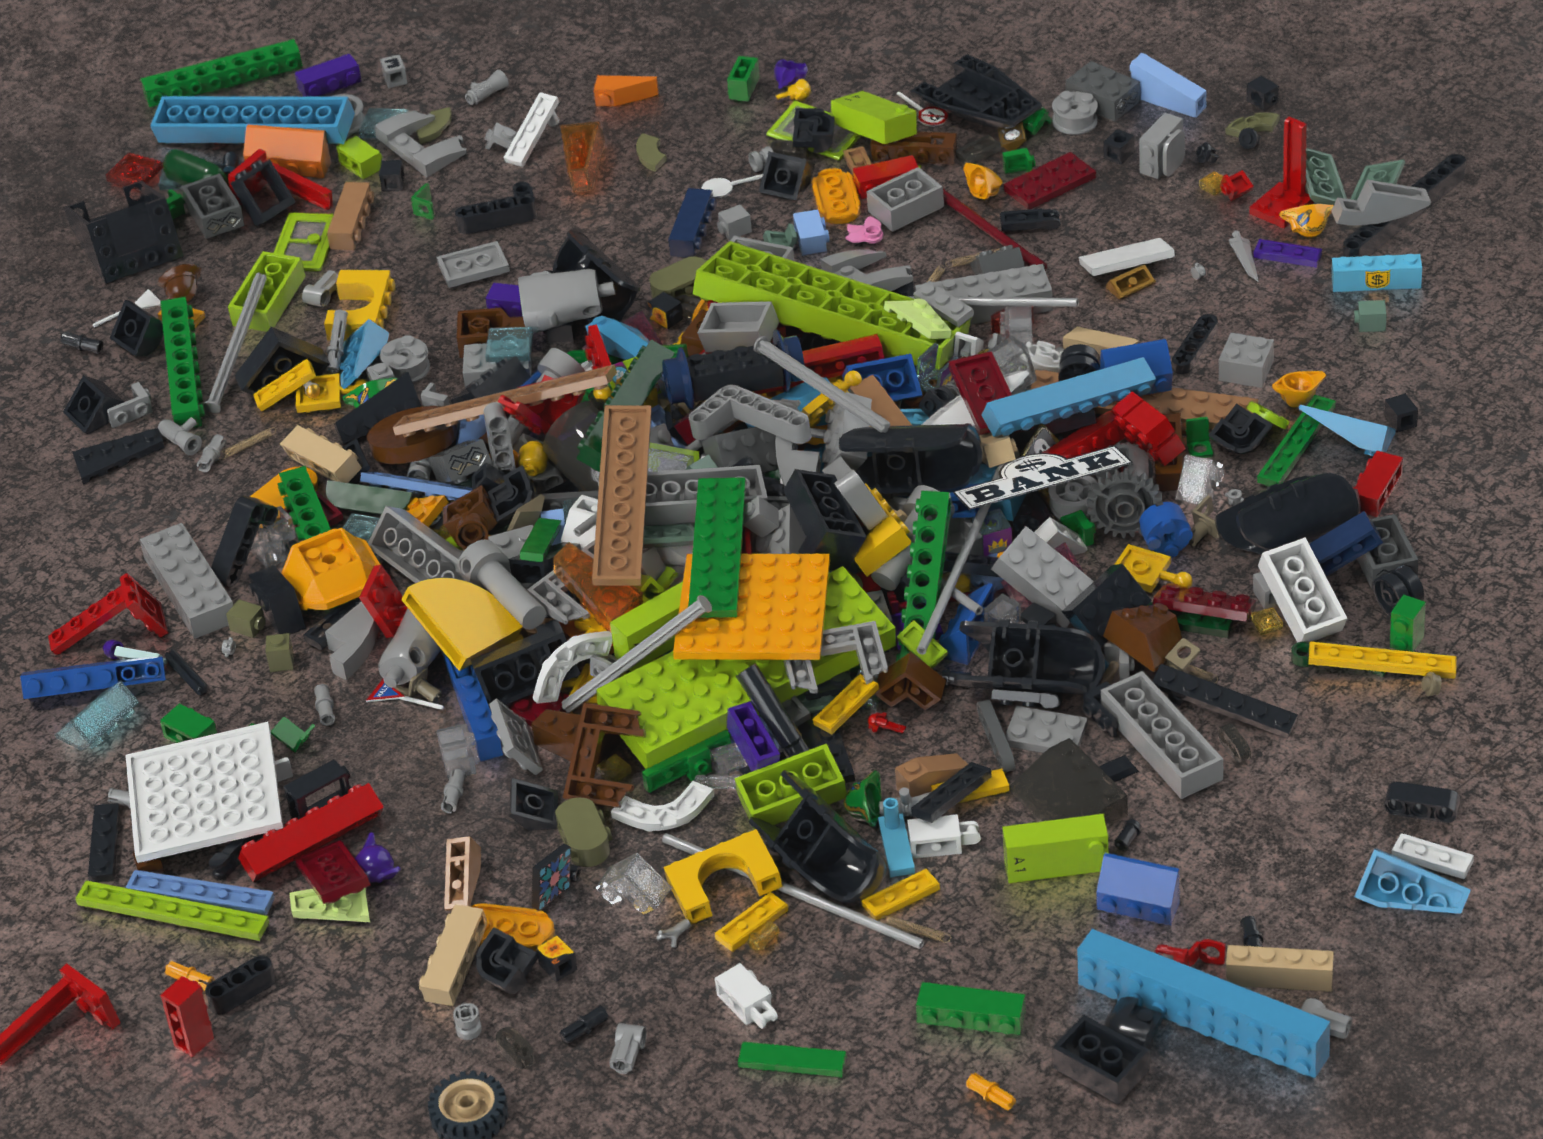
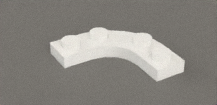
[532,631,613,704]
[611,781,714,832]

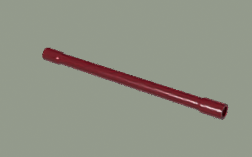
[943,189,1048,271]

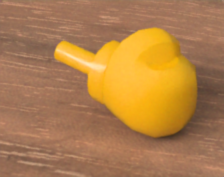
[776,79,811,100]

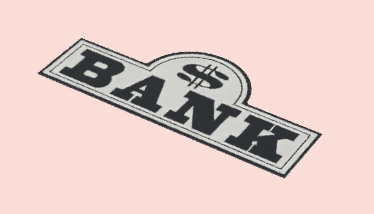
[953,445,1133,510]

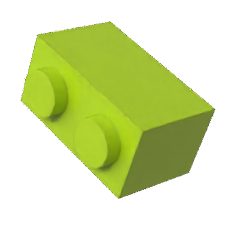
[336,136,382,180]

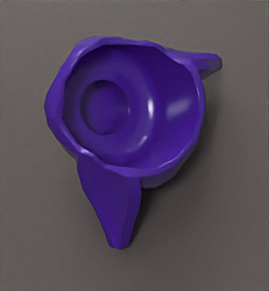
[774,59,808,89]
[355,832,401,883]

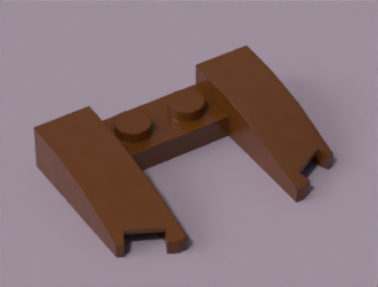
[563,703,646,808]

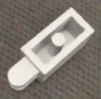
[907,815,981,859]
[715,963,778,1028]

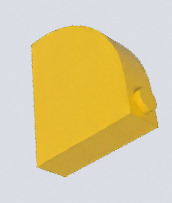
[401,578,523,671]

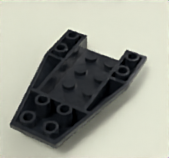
[910,54,1042,128]

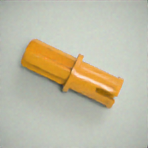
[165,961,215,991]
[966,1072,1016,1110]

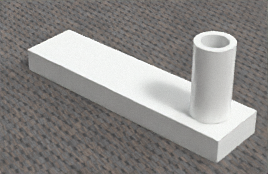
[504,93,559,167]

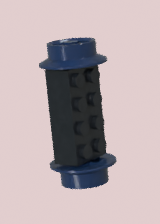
[662,330,805,410]

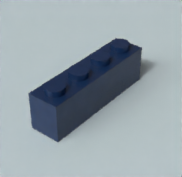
[668,188,717,257]
[1309,511,1383,577]

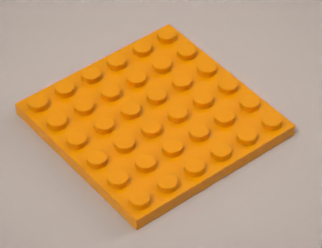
[673,553,830,660]

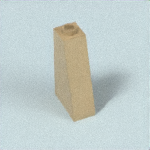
[1063,326,1139,357]

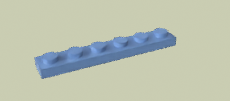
[360,471,472,501]
[125,870,275,916]

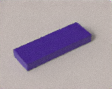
[1253,239,1322,268]

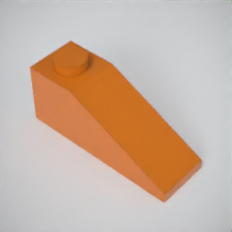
[594,75,659,107]

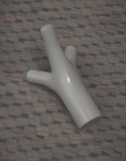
[656,919,691,948]

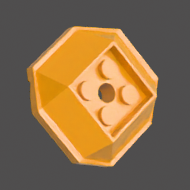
[281,527,381,610]

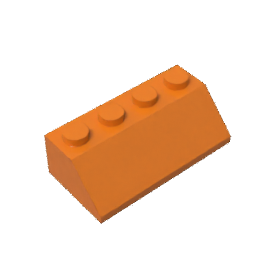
[243,125,331,178]

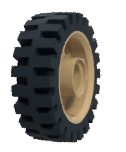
[428,1070,508,1139]

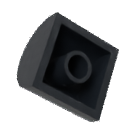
[109,300,164,357]

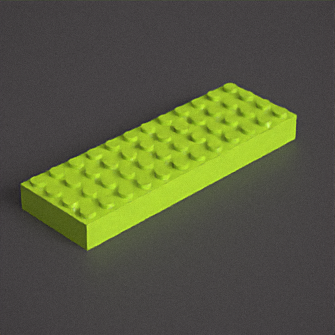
[693,241,972,372]
[596,566,896,769]

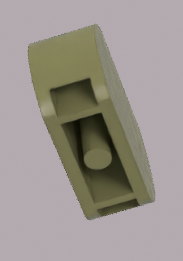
[649,256,706,303]
[555,798,612,867]

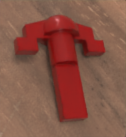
[868,712,906,733]

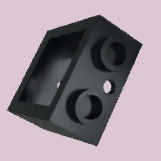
[230,159,295,226]
[284,759,352,820]

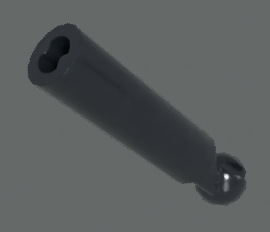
[735,663,809,757]

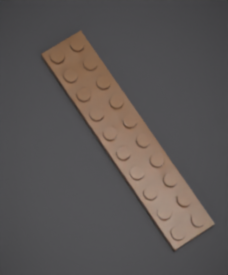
[393,364,617,437]
[1030,370,1258,429]
[592,405,652,586]

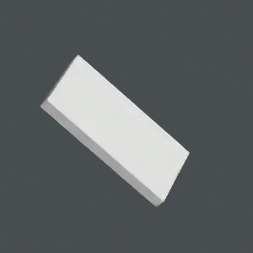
[1079,238,1175,276]

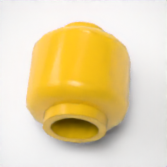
[518,441,548,476]

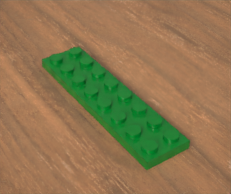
[688,477,746,618]

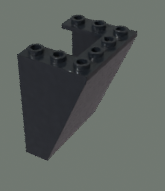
[64,181,184,284]

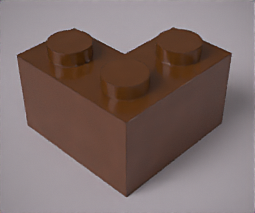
[875,652,946,710]

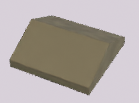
[506,494,545,532]

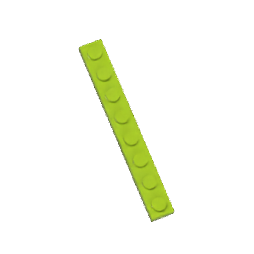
[75,880,270,941]

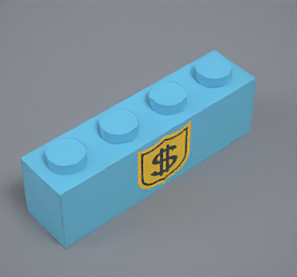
[1331,254,1422,292]

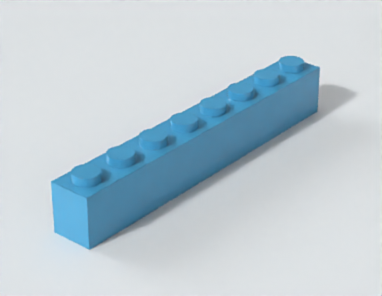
[982,357,1156,437]

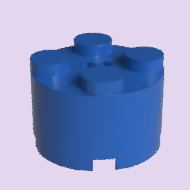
[1139,502,1193,558]

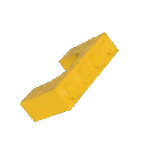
[324,270,395,341]
[854,483,912,577]
[664,829,783,925]

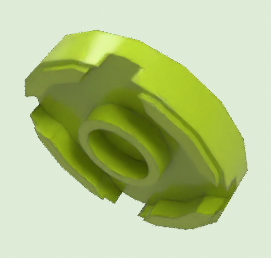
[1246,401,1290,430]

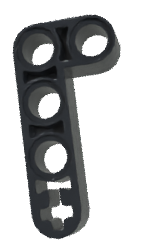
[455,181,537,234]
[211,496,278,587]

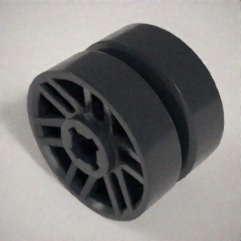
[1058,344,1100,381]
[1373,565,1425,616]

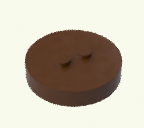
[367,406,458,464]

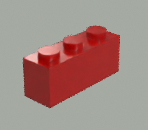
[852,155,918,199]
[1352,451,1403,517]
[160,976,214,1058]

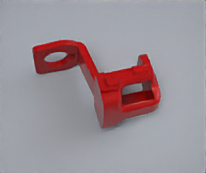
[1154,939,1226,967]

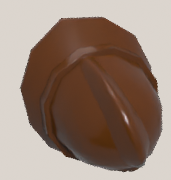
[157,264,202,303]

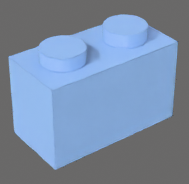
[793,210,830,256]

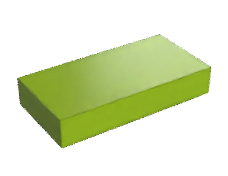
[897,620,948,669]

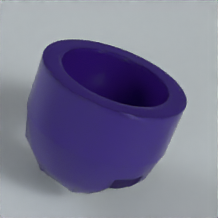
[103,640,124,660]

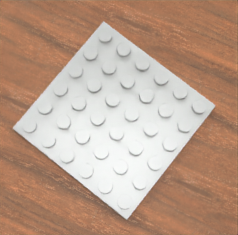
[126,722,284,863]

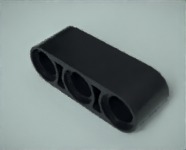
[1383,782,1461,823]
[205,955,276,1015]

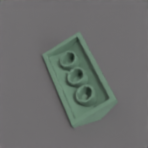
[1306,148,1347,205]
[1350,159,1405,200]
[643,523,694,549]

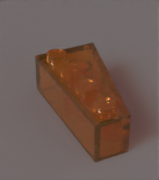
[560,121,605,192]
[553,542,643,632]

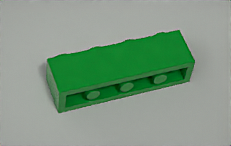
[916,982,1026,1035]

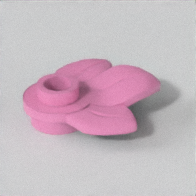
[846,216,883,244]

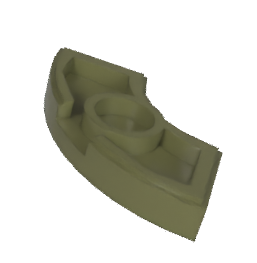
[416,107,452,144]
[1225,113,1280,138]
[636,133,667,172]

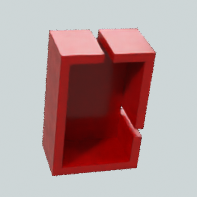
[1111,391,1186,466]

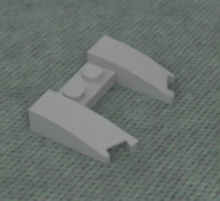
[374,110,467,178]
[820,249,913,291]
[527,540,630,625]
[783,621,888,693]

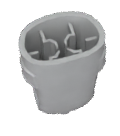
[518,269,616,335]
[378,608,441,688]

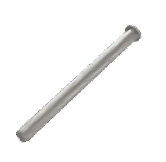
[203,273,267,413]
[754,336,890,433]
[562,595,712,713]

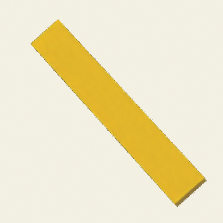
[1308,642,1456,679]

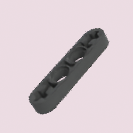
[976,699,1015,773]

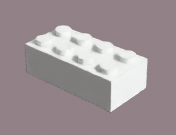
[1258,537,1347,643]

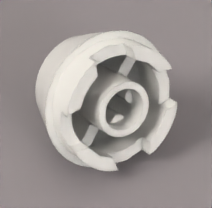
[1022,341,1063,378]

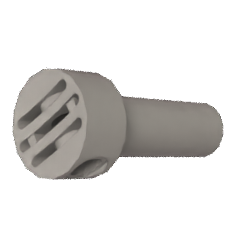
[507,348,585,435]
[871,485,955,591]
[457,539,546,630]

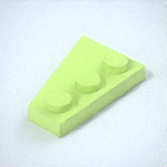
[884,298,952,339]
[289,887,370,922]

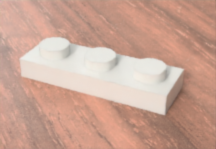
[1392,833,1474,879]

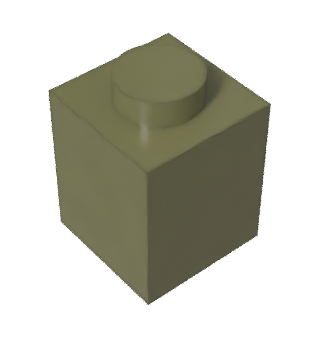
[226,599,266,638]
[265,633,294,672]

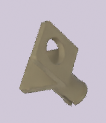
[1189,495,1221,546]
[1163,638,1201,694]
[394,667,442,703]

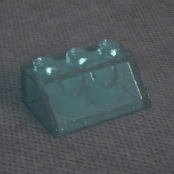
[54,681,139,751]

